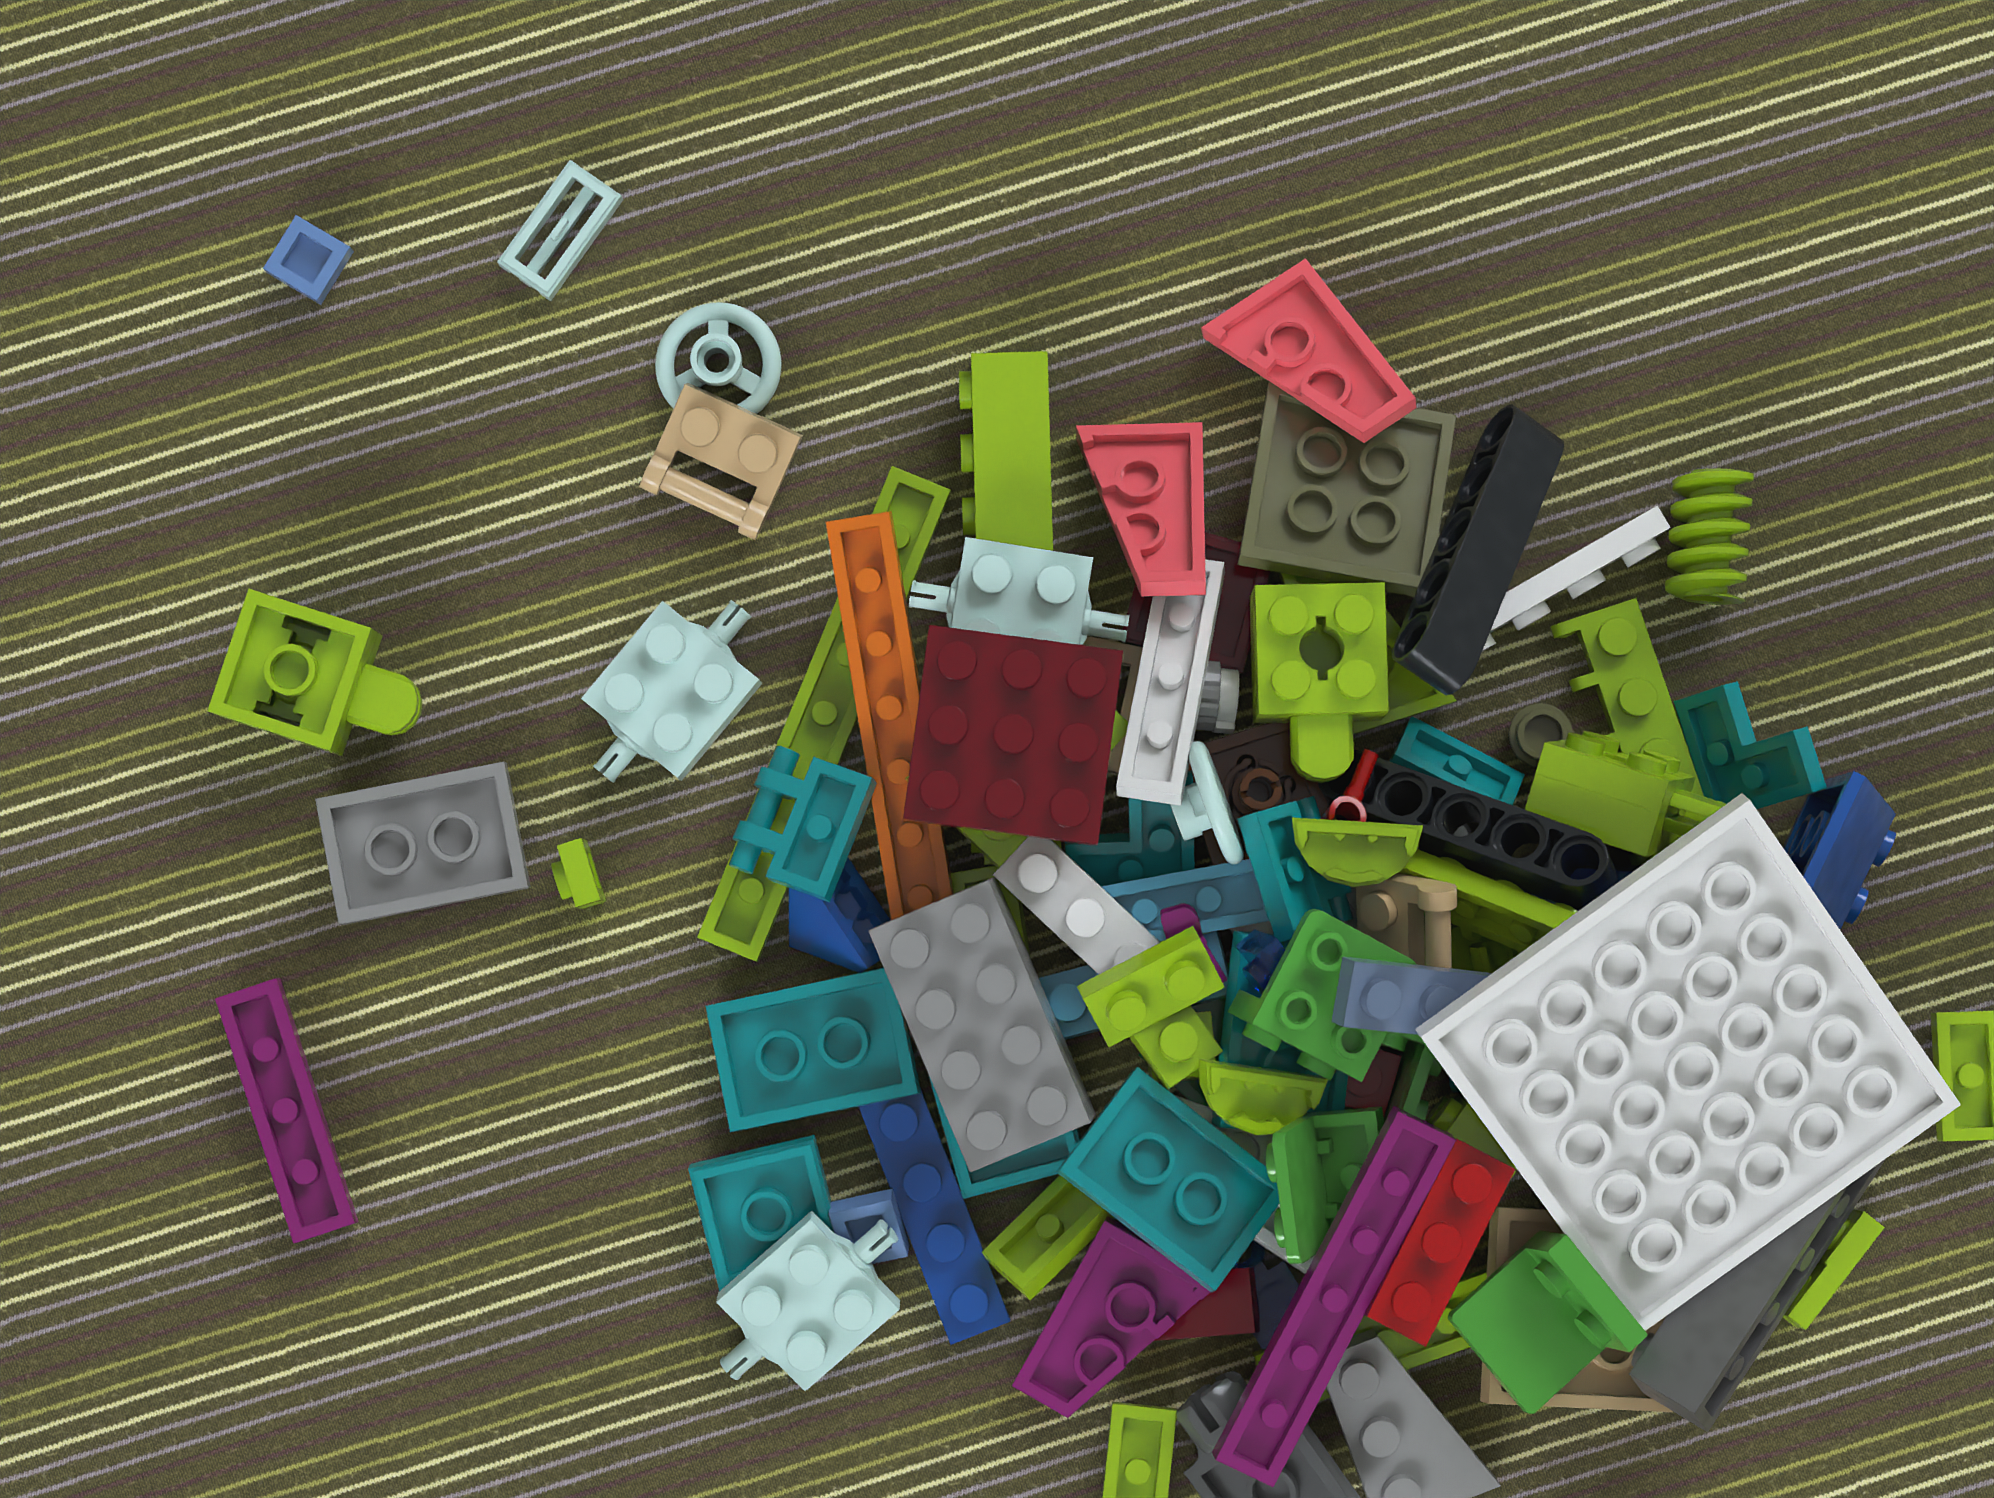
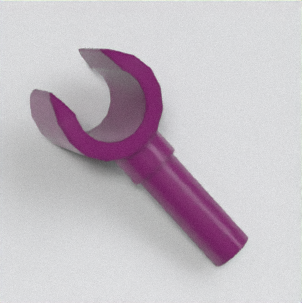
[1160,903,1227,983]

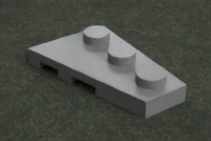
[1326,1329,1501,1498]

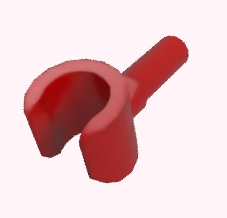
[1320,749,1379,822]

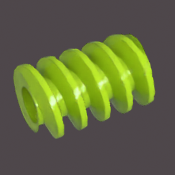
[1665,468,1754,605]

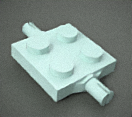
[909,537,1129,645]
[581,600,762,783]
[716,1211,900,1391]

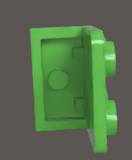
[1228,909,1417,1082]
[1266,1106,1384,1264]

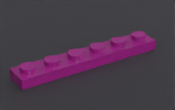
[1212,1106,1456,1487]

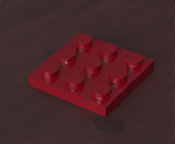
[903,625,1123,846]

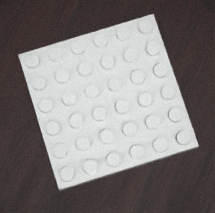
[1415,793,1961,1331]

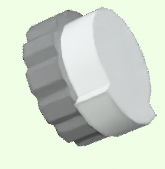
[1196,660,1239,734]

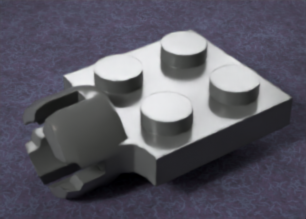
[1176,1371,1361,1498]

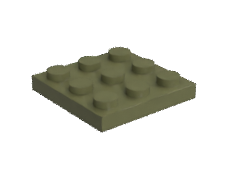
[1237,381,1456,597]

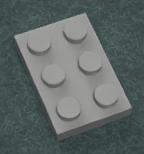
[315,762,531,925]

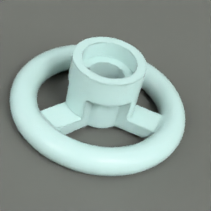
[655,302,781,414]
[1171,741,1244,864]

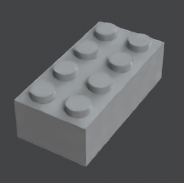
[868,877,1096,1172]

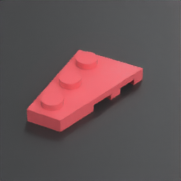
[1201,258,1416,443]
[1076,422,1206,597]

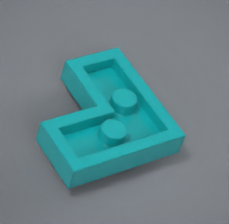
[1673,681,1827,810]
[1065,770,1195,886]

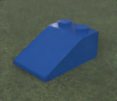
[1783,771,1896,929]

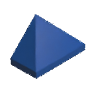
[789,858,890,973]

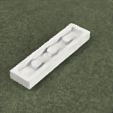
[1482,505,1671,652]
[1116,559,1225,806]

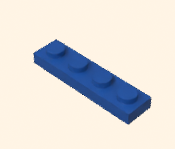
[858,1087,1011,1345]

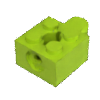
[1250,582,1389,783]
[207,589,422,756]
[1525,731,1726,857]

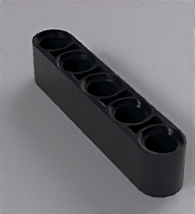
[1392,404,1564,695]
[1318,750,1619,910]

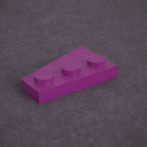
[1012,1216,1210,1418]

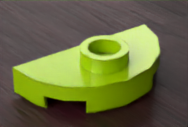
[1292,817,1423,888]
[1199,1059,1328,1135]

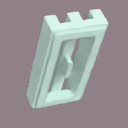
[497,160,623,301]

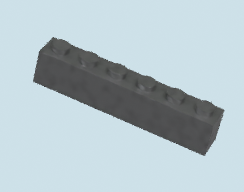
[1629,1160,1885,1432]

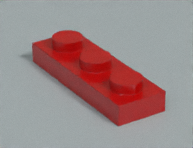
[1364,1138,1515,1347]

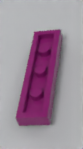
[215,978,359,1244]

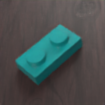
[1389,716,1525,805]

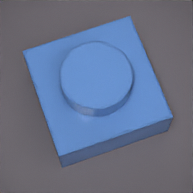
[263,215,354,305]
[829,1188,910,1264]

